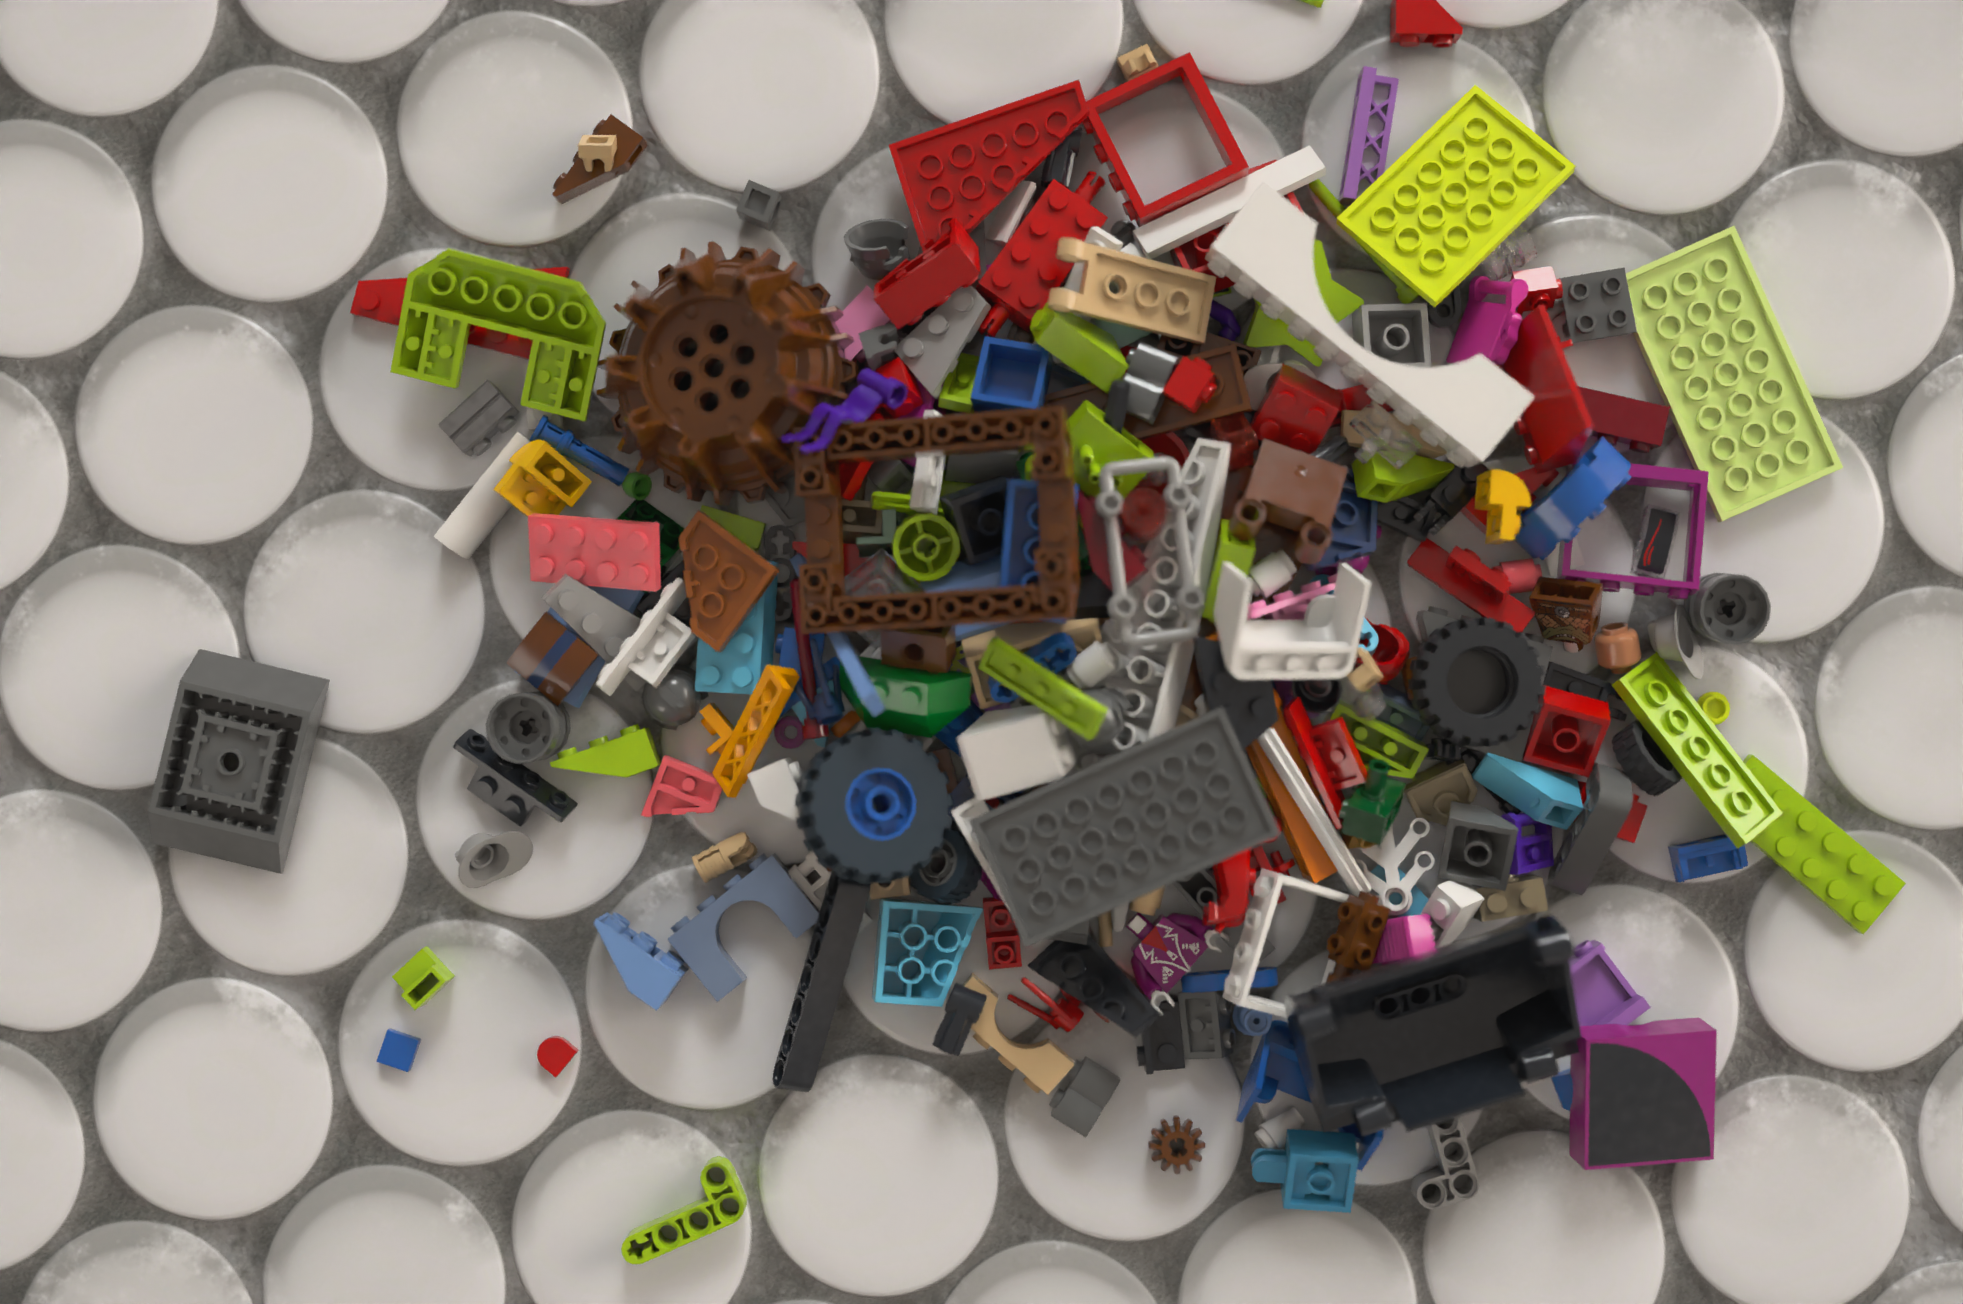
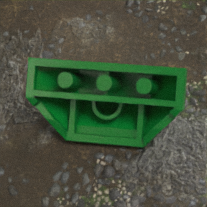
[839,656,972,738]

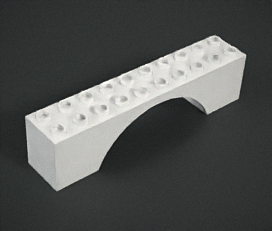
[1204,181,1534,468]

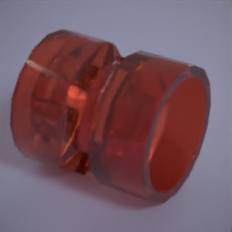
[1121,488,1166,542]

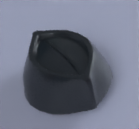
[1291,678,1343,714]

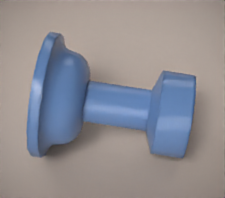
[1232,1004,1272,1036]

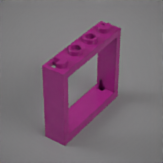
[1557,458,1709,599]

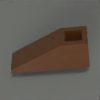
[552,114,648,204]

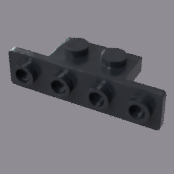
[453,729,578,827]

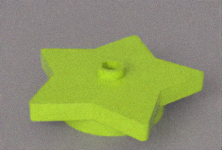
[1243,239,1364,367]

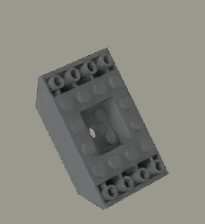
[148,649,330,874]

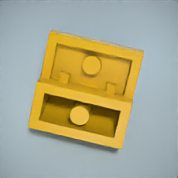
[493,440,592,518]
[1474,469,1530,545]

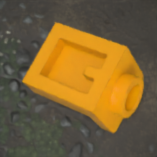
[699,702,735,755]

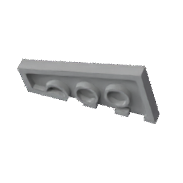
[541,574,647,692]

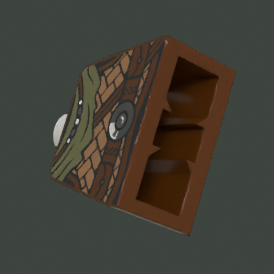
[1529,577,1603,653]

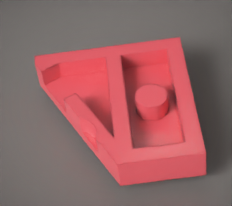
[641,755,723,817]

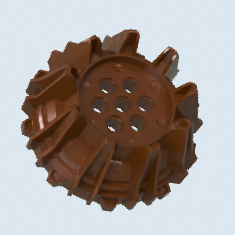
[596,241,858,506]

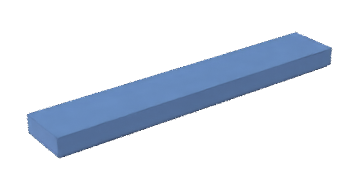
[789,553,885,716]

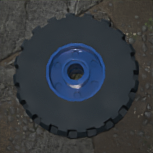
[795,728,953,884]

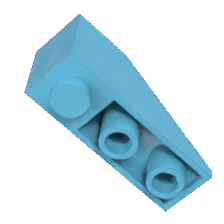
[1472,753,1583,830]

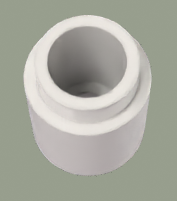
[1248,550,1297,598]
[1067,641,1118,690]

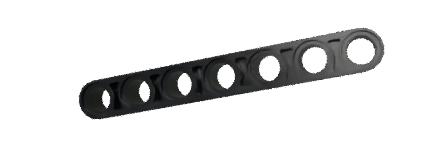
[773,871,871,1093]

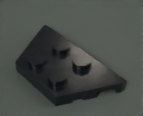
[1192,636,1279,750]

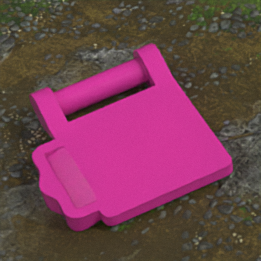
[1446,276,1528,365]

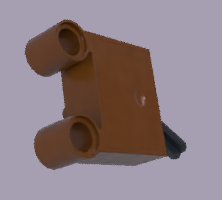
[1229,435,1350,565]

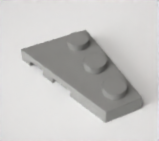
[895,285,991,399]

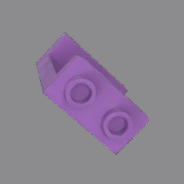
[1569,939,1651,1026]

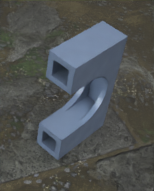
[667,853,820,1002]

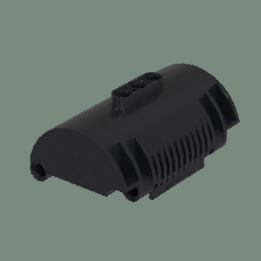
[1285,914,1581,1137]

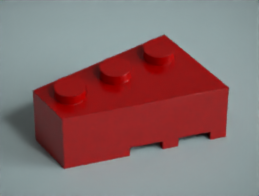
[874,217,980,329]

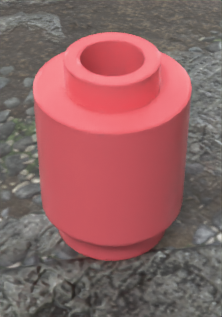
[1491,558,1542,594]

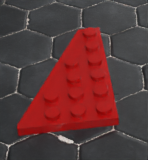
[889,79,1090,252]

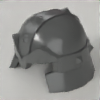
[844,219,910,280]
[641,664,709,730]
[1068,687,1132,755]

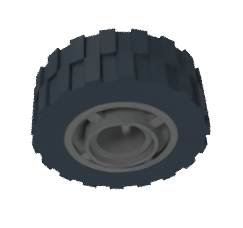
[909,828,982,905]

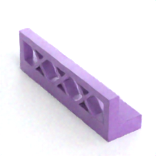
[1338,66,1399,206]

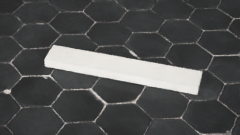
[1133,145,1326,260]

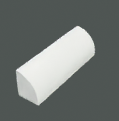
[433,432,530,559]

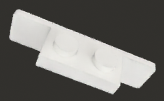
[596,577,696,696]

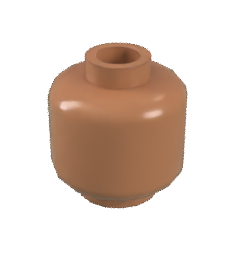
[1594,622,1641,674]

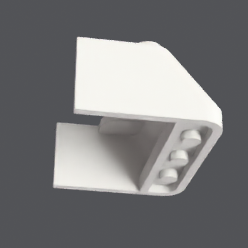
[1214,562,1371,680]

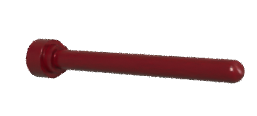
[789,578,830,740]

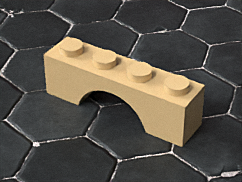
[963,973,1074,1095]

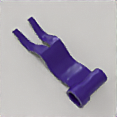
[781,368,908,453]

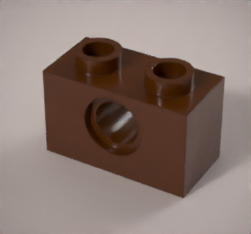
[880,626,956,673]

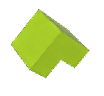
[392,946,455,1010]

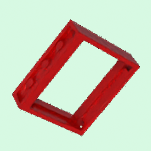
[1081,52,1249,227]

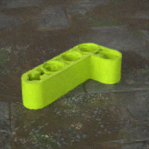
[621,1156,747,1265]

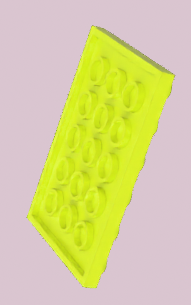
[1336,85,1576,308]

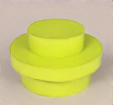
[1697,692,1730,725]

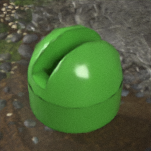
[622,472,652,500]

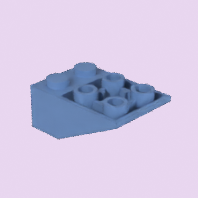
[594,912,688,1011]

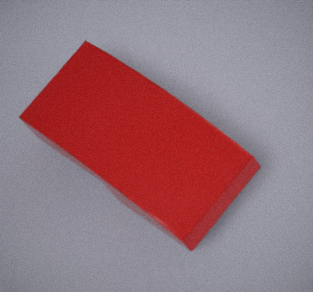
[983,897,1022,970]

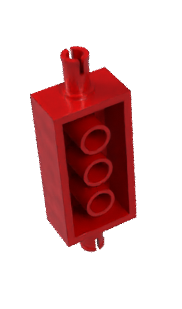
[976,171,1108,338]

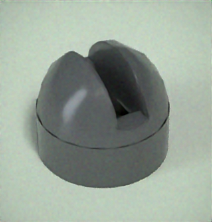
[1110,220,1136,248]

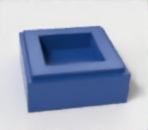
[376,1028,421,1072]

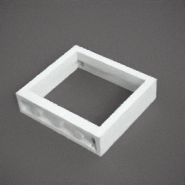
[1222,868,1357,1018]

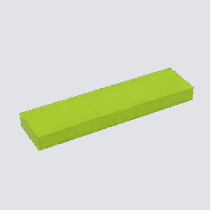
[978,637,1108,741]

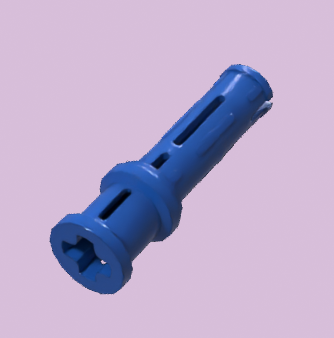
[529,415,630,487]

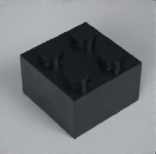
[939,476,1011,565]

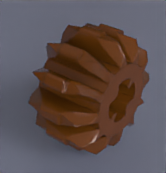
[1148,1115,1205,1174]

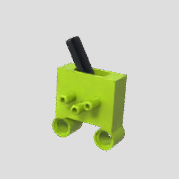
[1025,379,1154,530]

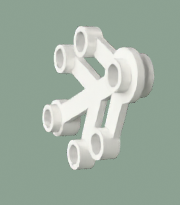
[1355,818,1435,916]

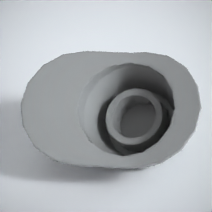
[1647,605,1704,679]
[455,831,533,888]

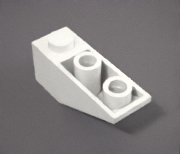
[1420,880,1485,949]

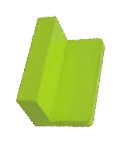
[700,505,767,553]

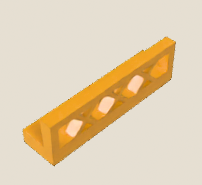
[712,665,800,798]

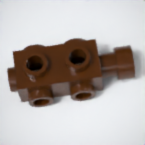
[1326,891,1391,983]

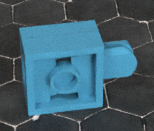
[1251,1129,1359,1213]

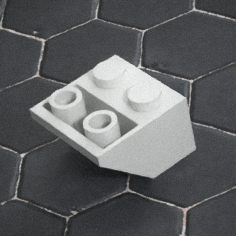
[747,757,803,820]

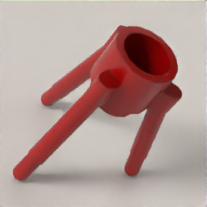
[1007,977,1084,1033]

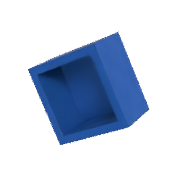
[970,336,1054,413]

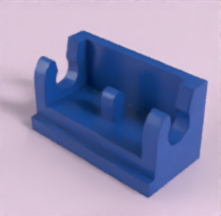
[1668,834,1748,883]

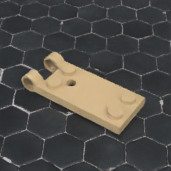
[1047,238,1216,344]

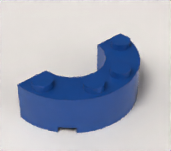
[1514,436,1632,560]

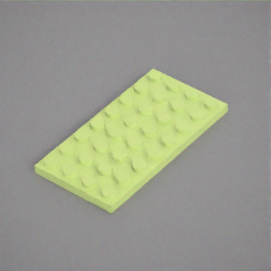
[1626,226,1843,522]

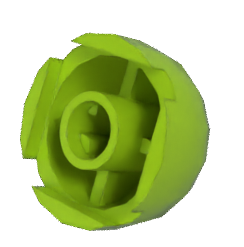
[892,513,960,581]

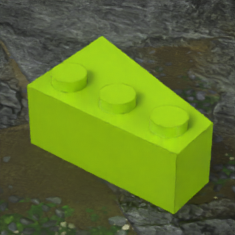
[1322,700,1429,779]

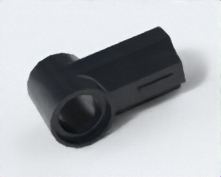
[1041,127,1083,189]
[932,983,987,1056]

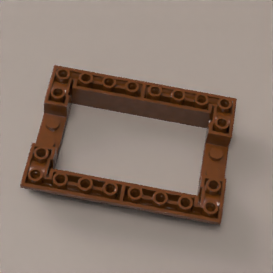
[793,406,1079,634]

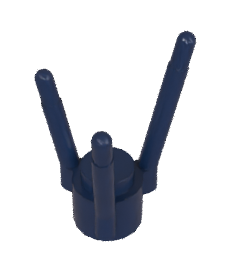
[794,639,845,725]

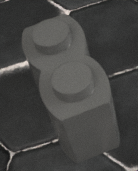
[1123,342,1180,424]
[1049,1056,1121,1138]

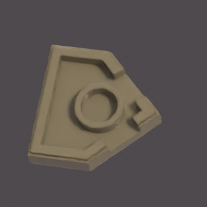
[1404,758,1478,826]

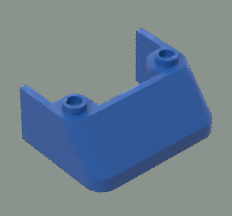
[1236,1020,1384,1171]

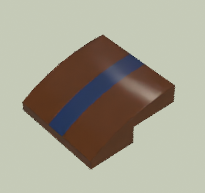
[506,612,599,706]

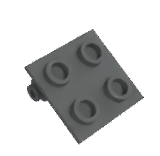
[1559,267,1637,343]

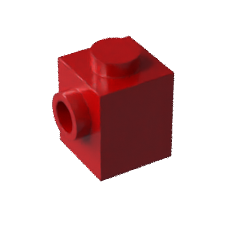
[1162,356,1217,414]

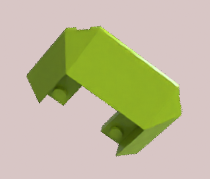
[390,248,607,422]

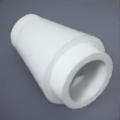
[1254,1107,1305,1149]

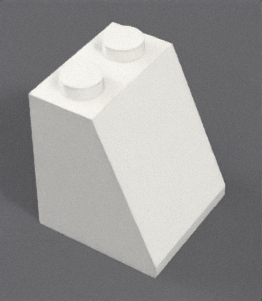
[957,705,1076,801]

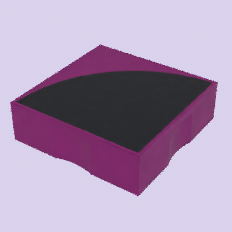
[1569,1017,1717,1170]

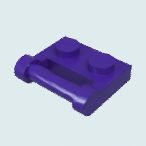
[1500,813,1554,875]

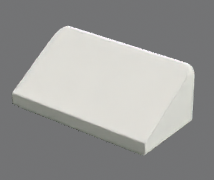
[986,181,1037,248]

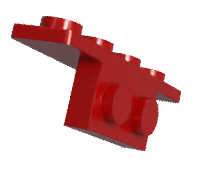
[1407,538,1535,632]
[1283,697,1367,830]

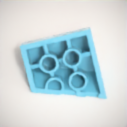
[872,898,983,1007]

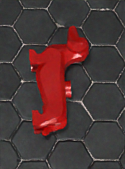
[1202,798,1282,934]

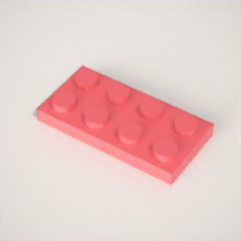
[528,513,661,592]

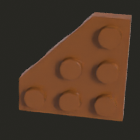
[679,510,780,652]

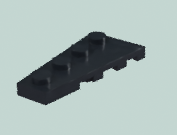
[1027,934,1161,1038]

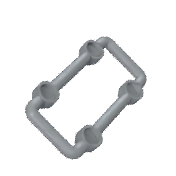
[1094,456,1205,647]

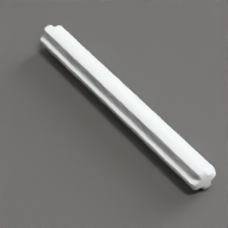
[1257,728,1371,896]

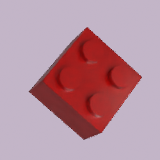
[1248,363,1343,455]
[1523,686,1611,778]

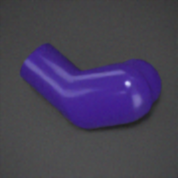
[1209,299,1241,341]

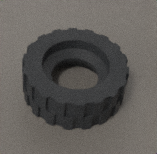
[1611,720,1682,796]

